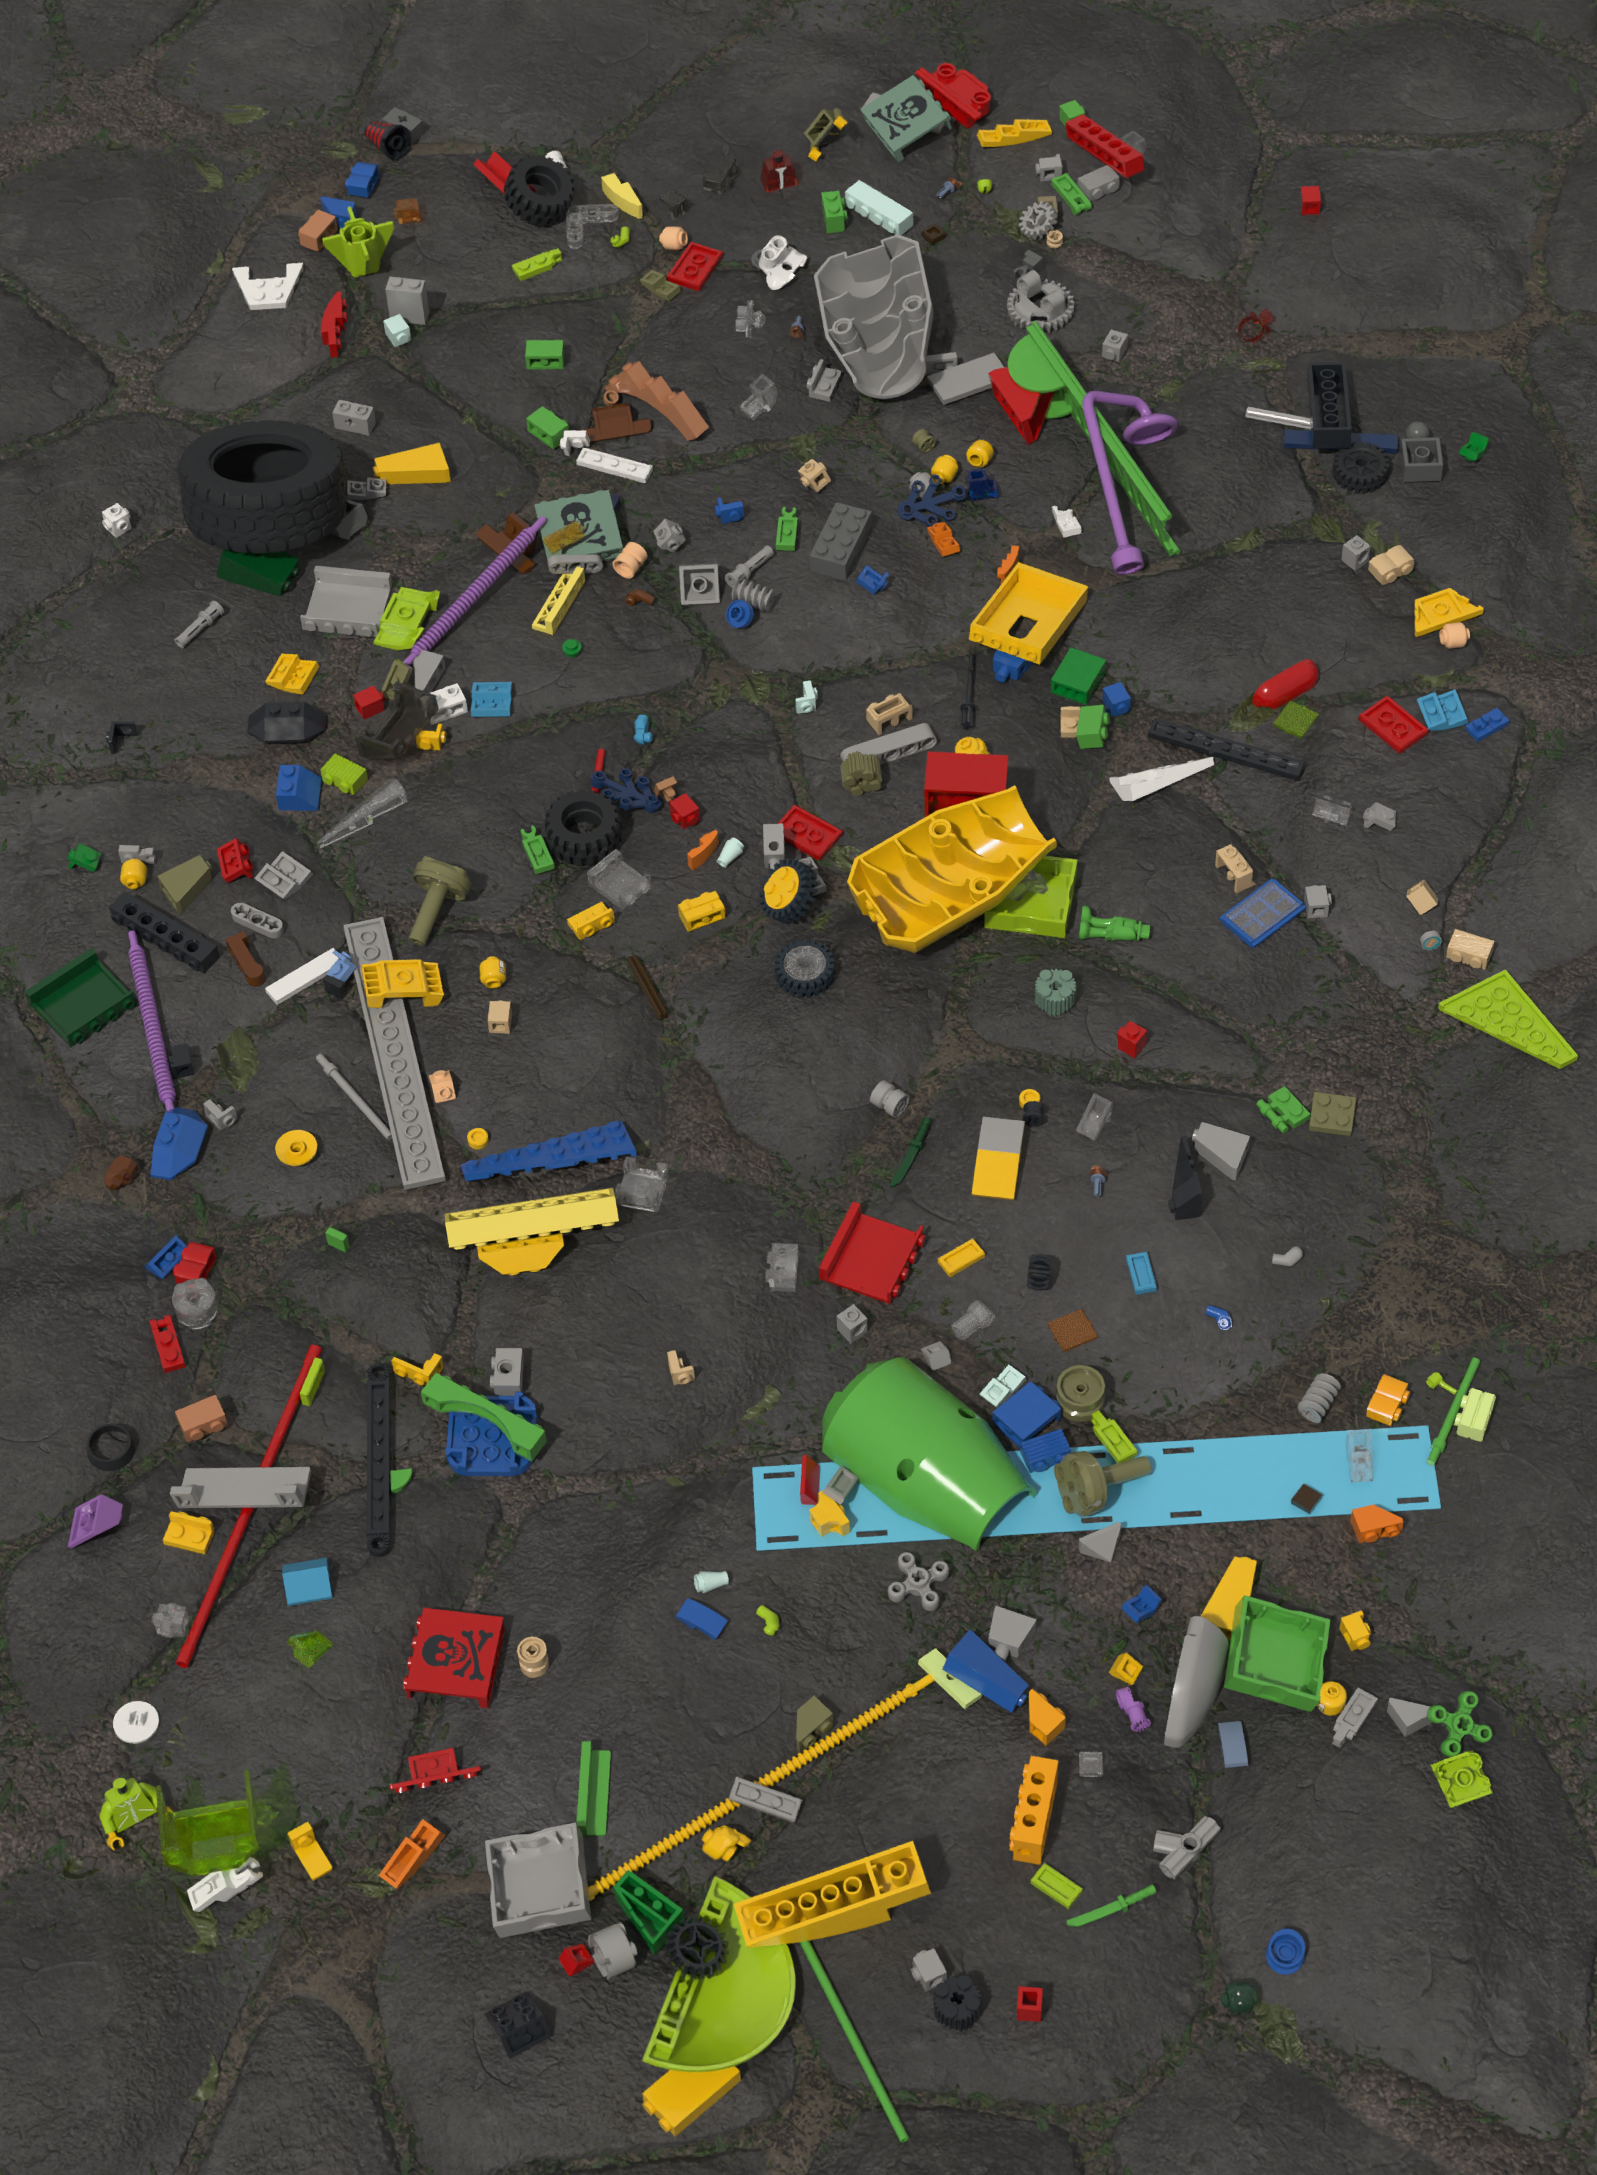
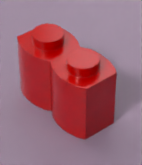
[173,1242,217,1290]

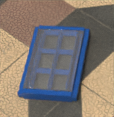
[1219,878,1306,949]

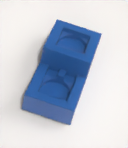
[675,1598,728,1640]

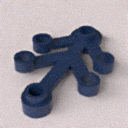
[897,475,966,527]
[590,768,662,813]

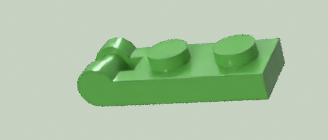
[1051,173,1092,215]

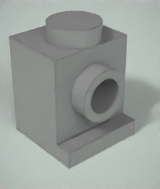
[1035,154,1062,182]

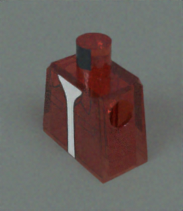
[760,150,798,193]

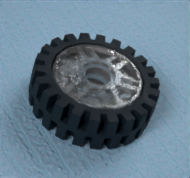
[775,939,835,998]

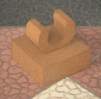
[654,776,677,802]

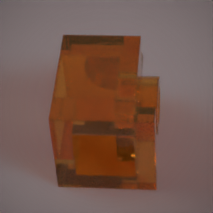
[393,198,421,224]

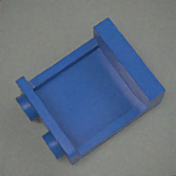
[992,1381,1061,1448]

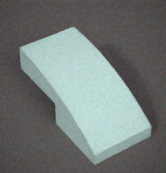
[980,1365,1026,1408]

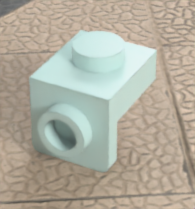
[796,681,818,714]

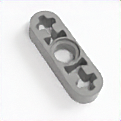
[547,554,603,574]
[231,903,284,938]

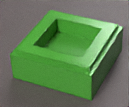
[325,1227,350,1252]

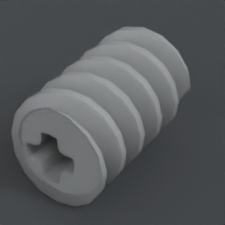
[732,579,775,612]
[1298,1374,1341,1423]

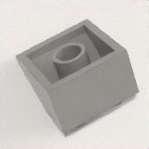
[679,563,720,605]

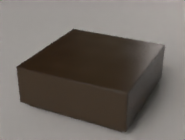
[921,223,946,246]
[1291,1484,1322,1514]

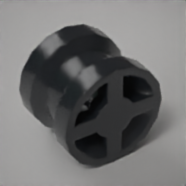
[1023,1101,1044,1127]

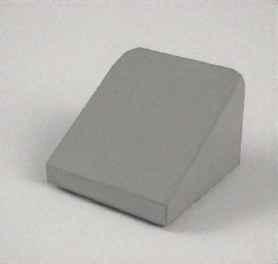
[921,1341,951,1370]

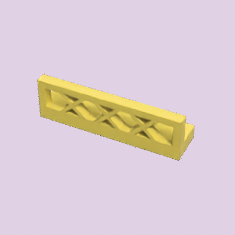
[532,567,585,635]

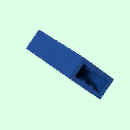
[942,1630,1029,1713]

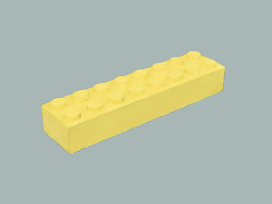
[445,1188,619,1249]

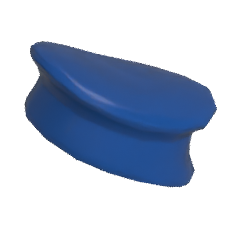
[1266,1929,1305,1975]

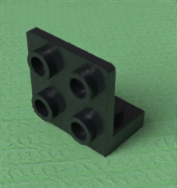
[485,1992,552,2059]

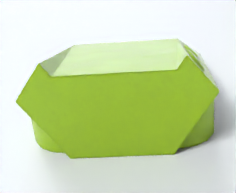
[1431,1750,1493,1808]

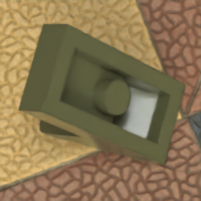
[381,659,413,703]

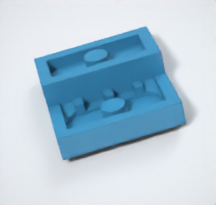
[471,682,512,717]
[1417,689,1469,731]

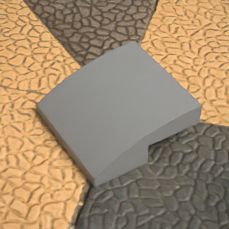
[254,851,313,900]

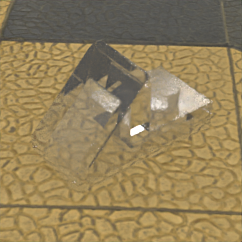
[1076,1093,1113,1140]

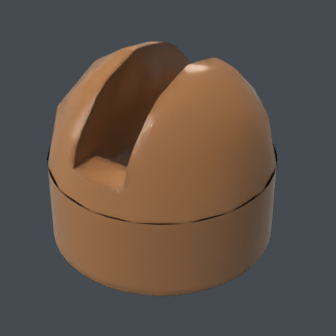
[603,390,619,406]

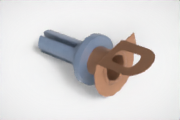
[937,177,962,198]
[789,316,804,338]
[1090,1165,1108,1197]

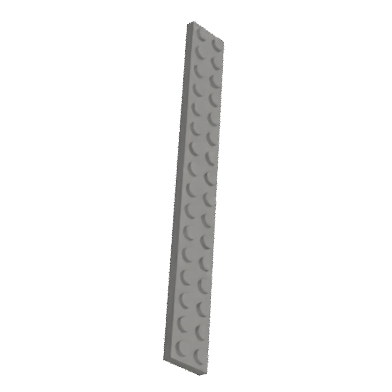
[343,917,445,1190]

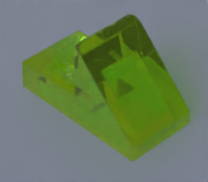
[287,1630,333,1667]

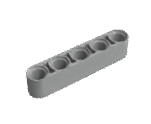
[840,723,937,765]

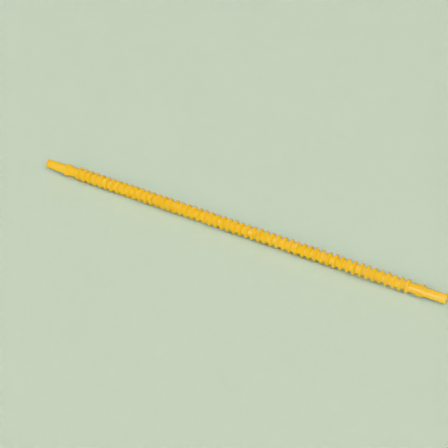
[588,1674,935,1901]

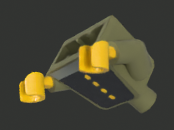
[804,108,848,162]

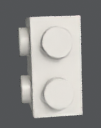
[421,683,468,725]

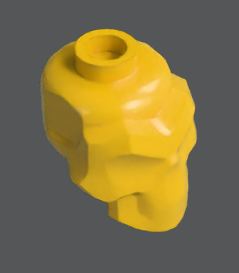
[955,737,991,755]
[701,1826,752,1862]

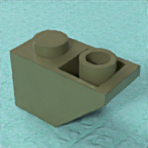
[796,1696,834,1752]

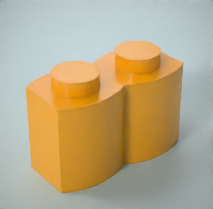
[1366,1374,1410,1426]

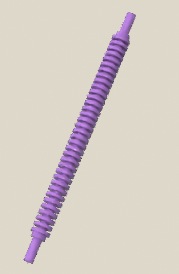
[403,516,547,666]
[128,931,176,1111]

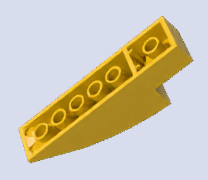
[734,1841,931,1948]

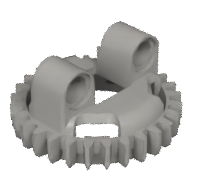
[1007,270,1074,333]

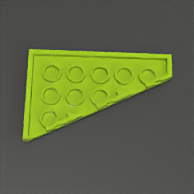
[1438,969,1578,1069]

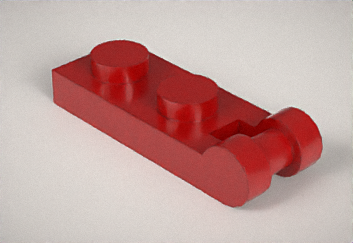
[149,1315,185,1373]

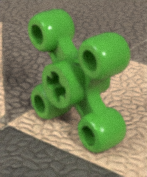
[1427,1691,1493,1757]

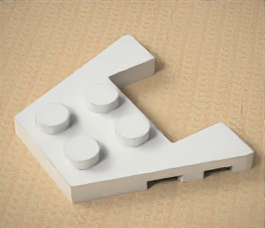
[233,263,304,310]

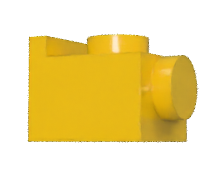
[1340,1610,1371,1651]

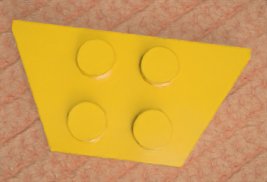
[1414,588,1484,637]

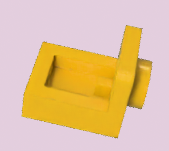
[415,723,446,751]

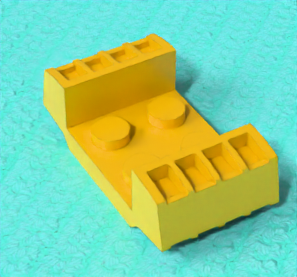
[361,959,444,1008]

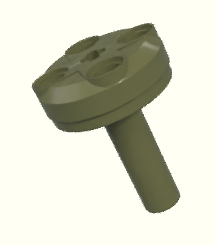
[408,856,472,946]
[1054,1451,1151,1517]

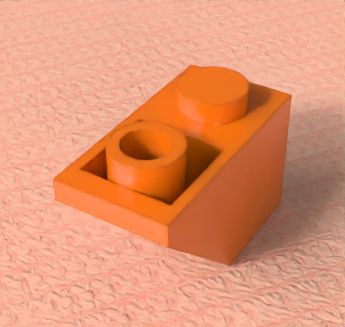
[1350,1505,1403,1543]

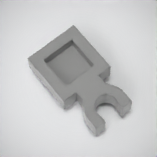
[118,845,156,864]

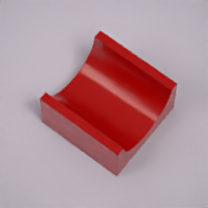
[924,752,1008,817]

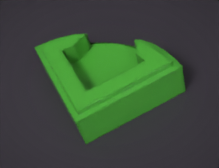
[390,1468,413,1494]

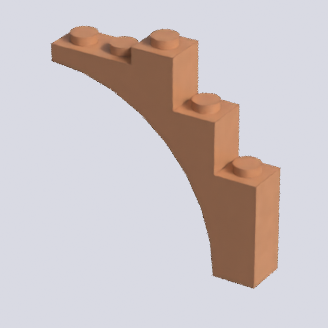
[605,361,709,441]

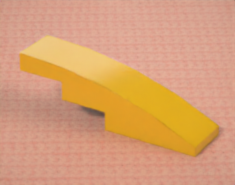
[977,119,1052,147]

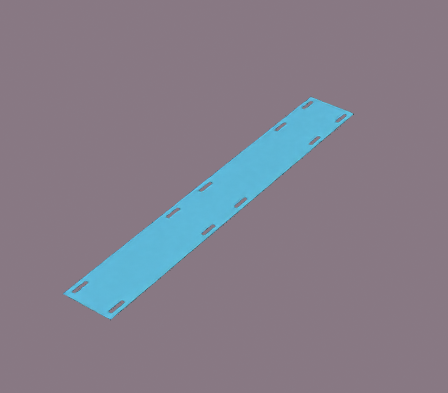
[752,1426,1441,1551]

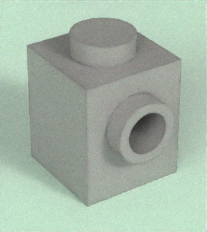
[1102,329,1128,362]
[1304,885,1331,918]
[911,1948,947,1992]

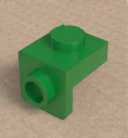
[1459,432,1489,461]
[67,843,101,872]

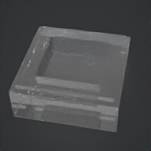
[1079,1752,1103,1777]

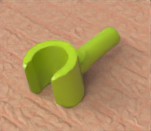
[1426,1373,1457,1395]

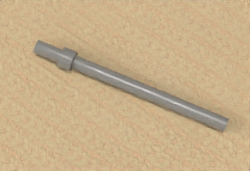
[316,1054,392,1140]

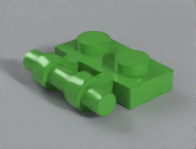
[1256,1086,1311,1133]

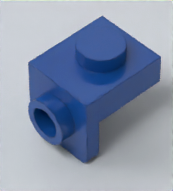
[714,497,744,524]
[855,565,889,595]
[1121,1585,1161,1623]

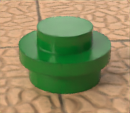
[562,639,582,657]

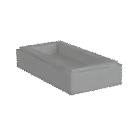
[822,1466,859,1505]

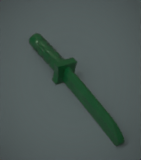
[890,1117,931,1188]

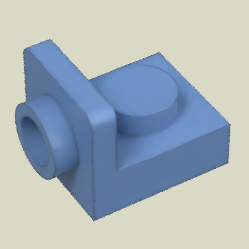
[326,950,356,983]

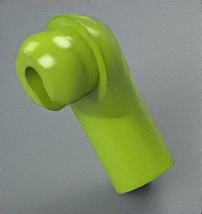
[611,227,630,248]

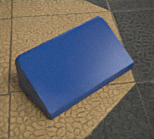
[144,1235,187,1279]

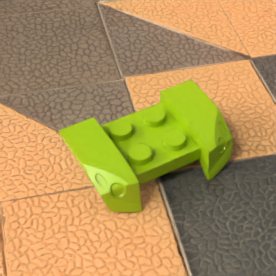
[374,587,440,650]

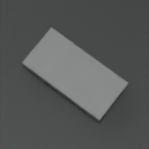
[928,353,1004,405]

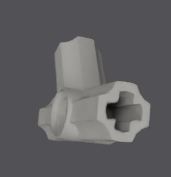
[1153,1816,1220,1880]

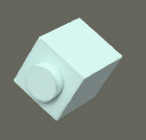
[384,314,411,347]

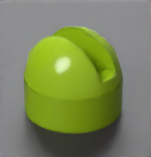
[978,179,992,194]

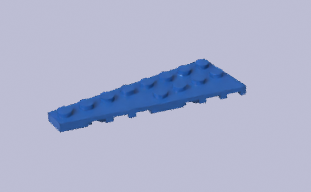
[460,1121,637,1181]

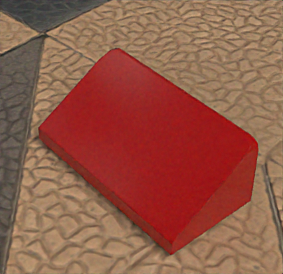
[800,1455,820,1505]

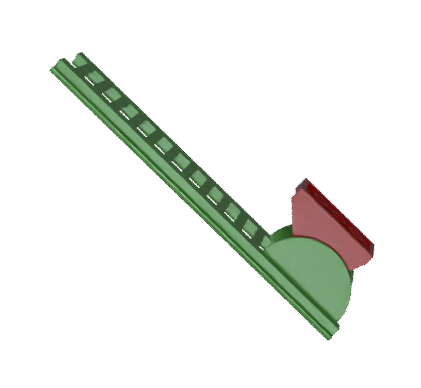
[988,321,1181,556]

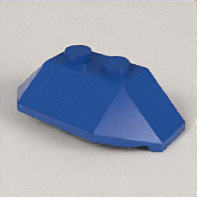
[151,1107,208,1180]

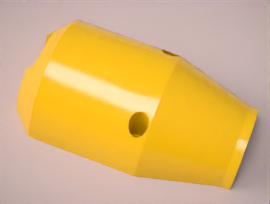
[847,785,1057,953]

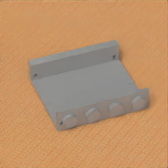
[300,566,392,637]

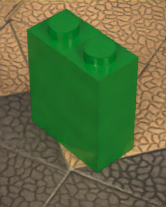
[1051,647,1106,705]

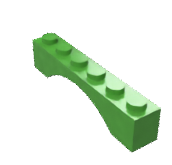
[421,1373,547,1461]

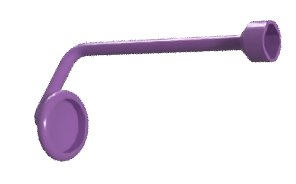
[1082,391,1178,575]

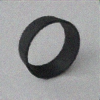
[87,1424,135,1471]

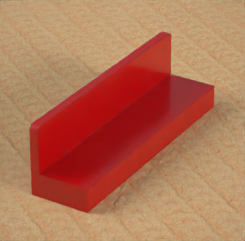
[473,152,536,193]

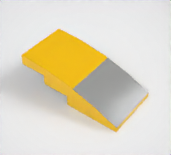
[972,1117,1025,1200]

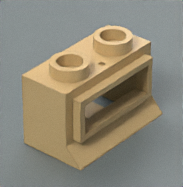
[866,693,912,735]
[1215,844,1256,893]

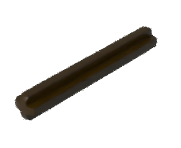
[627,955,668,1020]

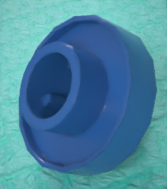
[726,600,754,629]

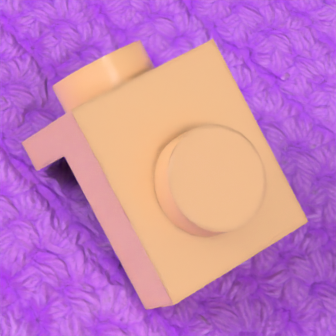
[429,1070,456,1103]

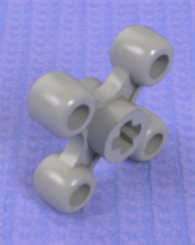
[888,1552,949,1611]

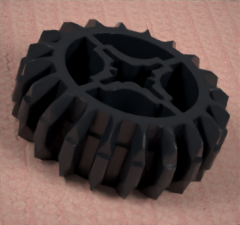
[665,1916,729,1982]

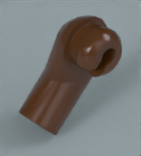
[626,589,655,606]

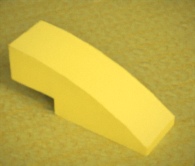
[601,173,643,219]

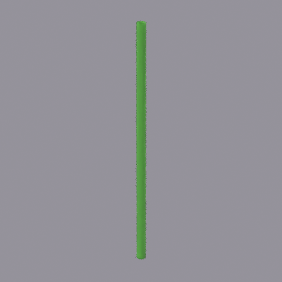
[799,1941,909,2143]

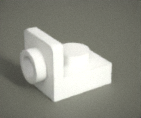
[560,431,590,456]

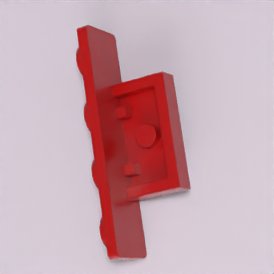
[389,1748,481,1793]

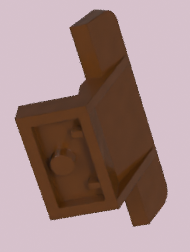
[578,403,651,443]
[477,513,538,574]

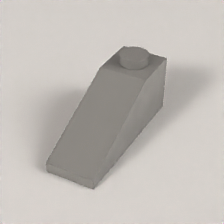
[413,650,445,710]

